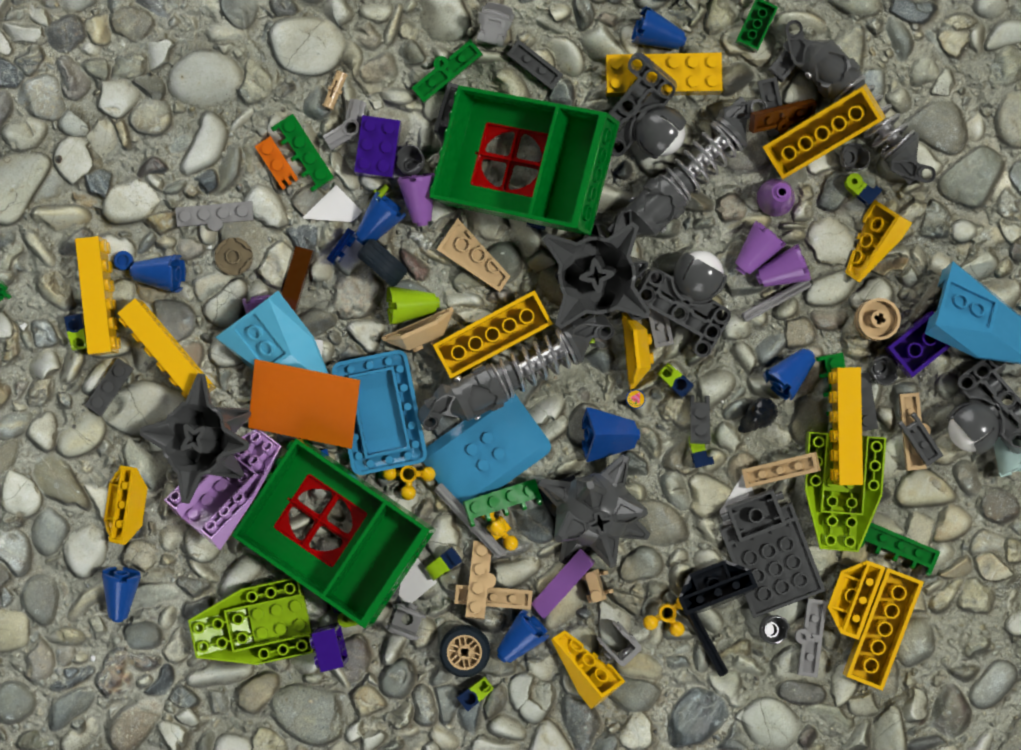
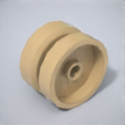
[854,298,901,341]

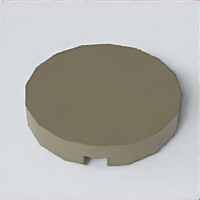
[215,238,253,276]

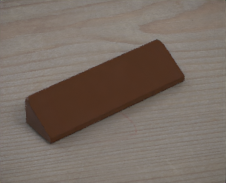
[281,246,314,313]

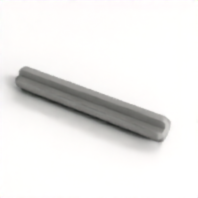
[742,281,811,322]

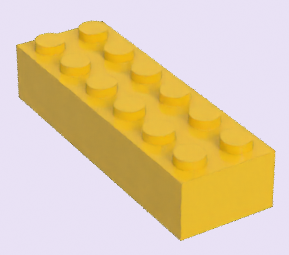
[605,52,722,97]
[763,84,886,180]
[75,236,121,356]
[433,290,553,379]
[118,298,216,399]
[828,367,863,485]
[842,567,924,691]

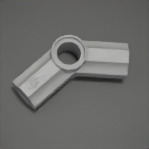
[323,98,366,151]

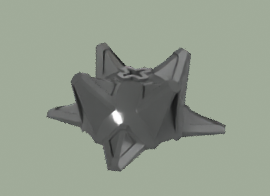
[543,222,651,329]
[140,373,251,504]
[537,454,650,568]

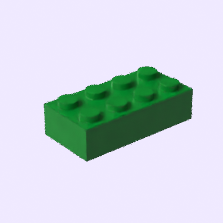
[735,0,778,52]

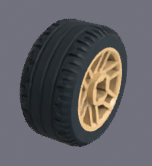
[357,239,407,287]
[439,625,490,677]

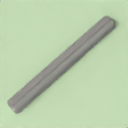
[434,483,505,558]

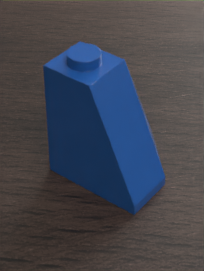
[582,408,640,462]

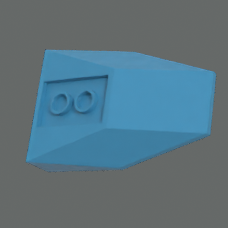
[925,262,1021,364]

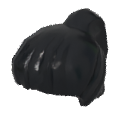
[738,397,778,433]

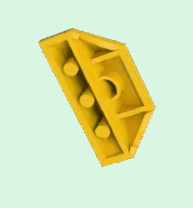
[621,312,654,389]
[104,465,148,545]
[827,560,885,640]

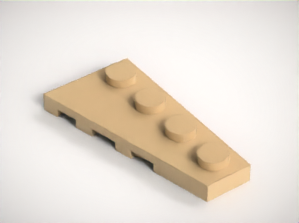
[436,218,511,292]

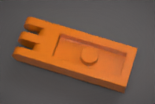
[255,136,299,190]

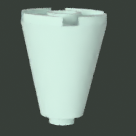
[993,437,1021,477]

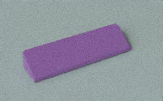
[531,549,595,619]

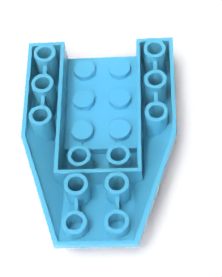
[215,291,328,374]

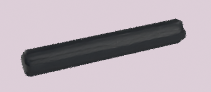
[686,614,728,677]

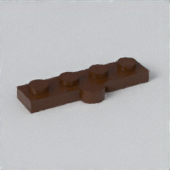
[748,98,817,133]

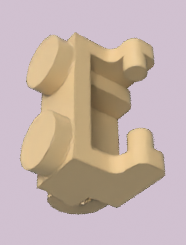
[582,569,614,603]

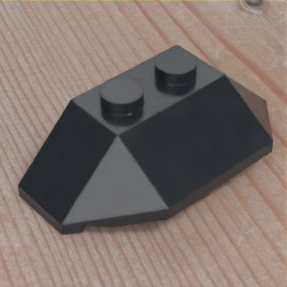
[678,560,758,616]

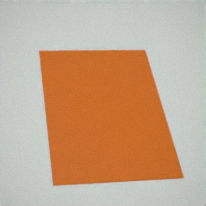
[248,359,360,449]

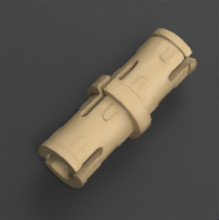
[322,70,348,110]

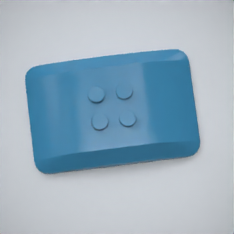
[332,350,427,475]
[423,393,551,505]

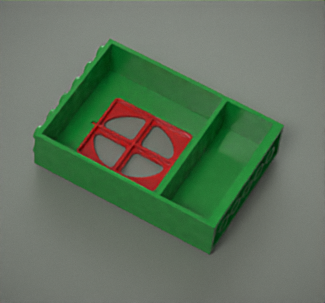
[430,85,620,236]
[232,438,436,628]

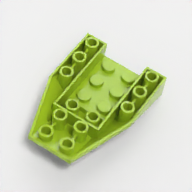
[804,432,886,552]
[188,577,315,665]

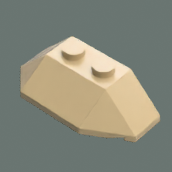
[381,307,454,353]

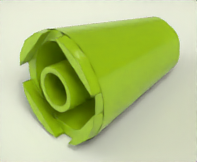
[386,286,440,325]

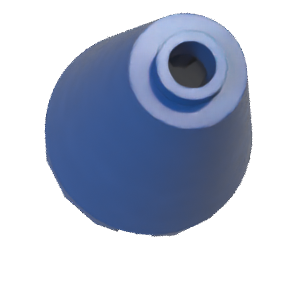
[631,6,687,50]
[356,192,406,245]
[129,254,186,293]
[763,348,815,400]
[102,567,141,622]
[497,610,549,663]

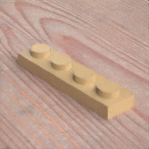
[742,452,821,488]
[454,584,533,610]

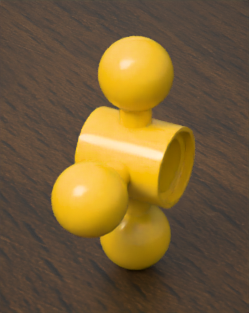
[382,465,436,500]
[480,512,518,551]
[643,598,685,637]

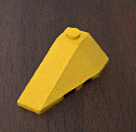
[845,200,912,283]
[551,630,626,709]

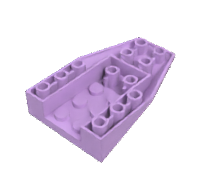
[164,429,283,550]

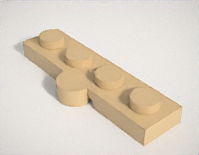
[898,392,930,471]
[465,541,496,620]

